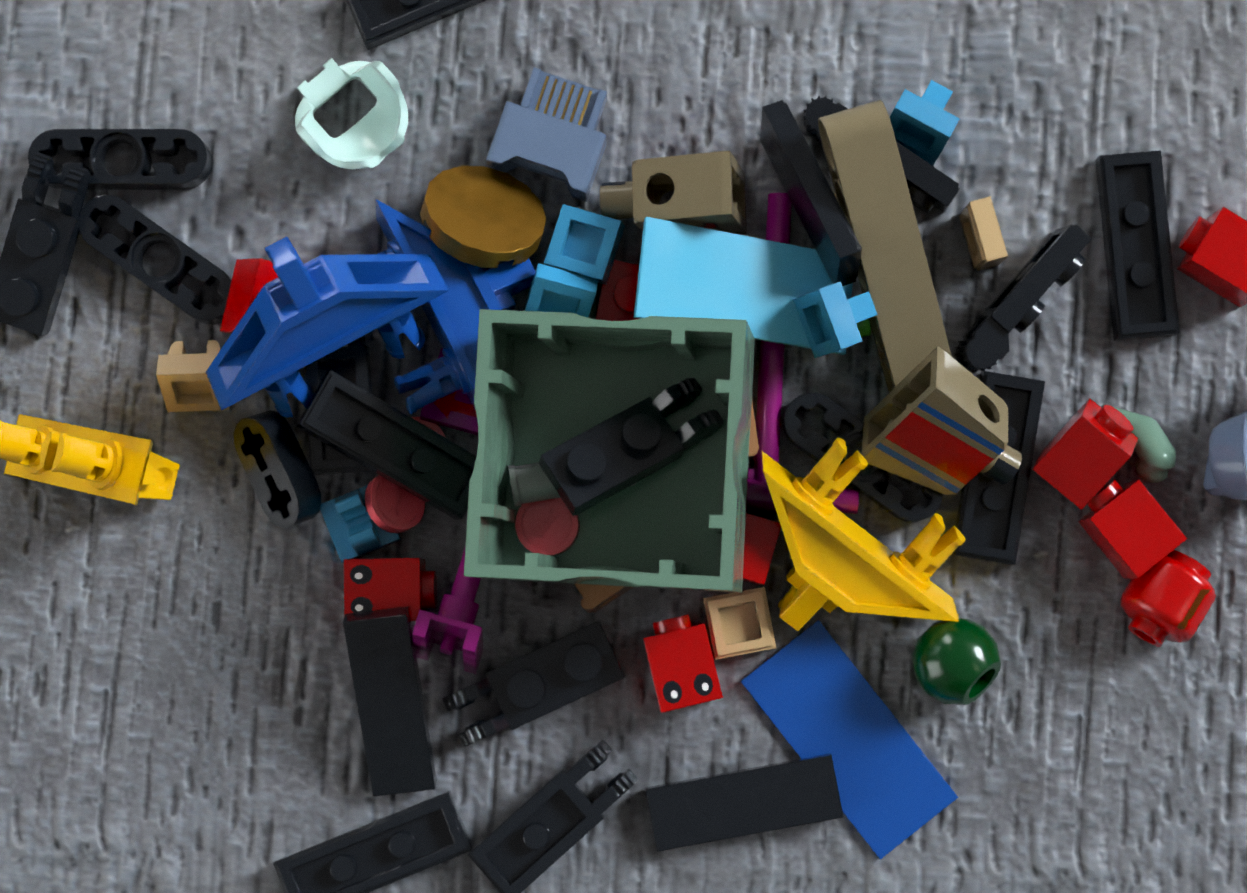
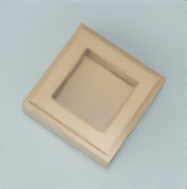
[959,196,1008,271]
[703,587,776,660]

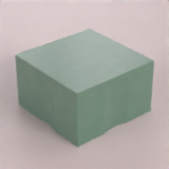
[464,309,755,593]

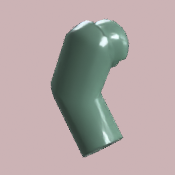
[1101,404,1176,483]

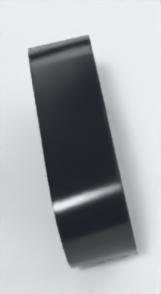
[233,410,321,528]

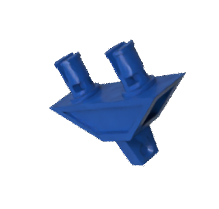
[375,199,535,414]
[206,237,449,418]

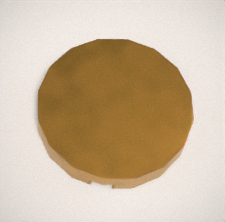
[420,165,546,268]

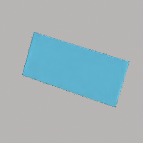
[634,217,853,355]

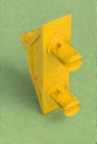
[0,414,180,505]
[762,437,966,631]

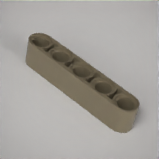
[818,100,952,393]

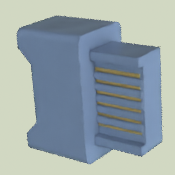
[486,67,607,202]

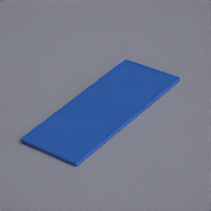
[740,620,958,860]

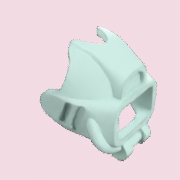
[295,58,408,170]

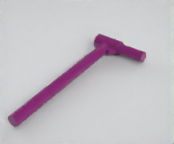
[746,193,859,514]

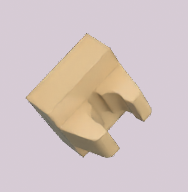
[156,340,230,412]

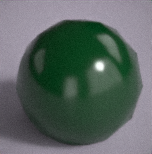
[912,618,1001,705]

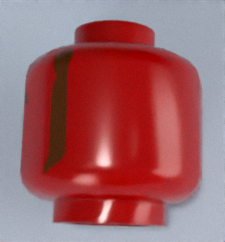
[1120,550,1216,647]

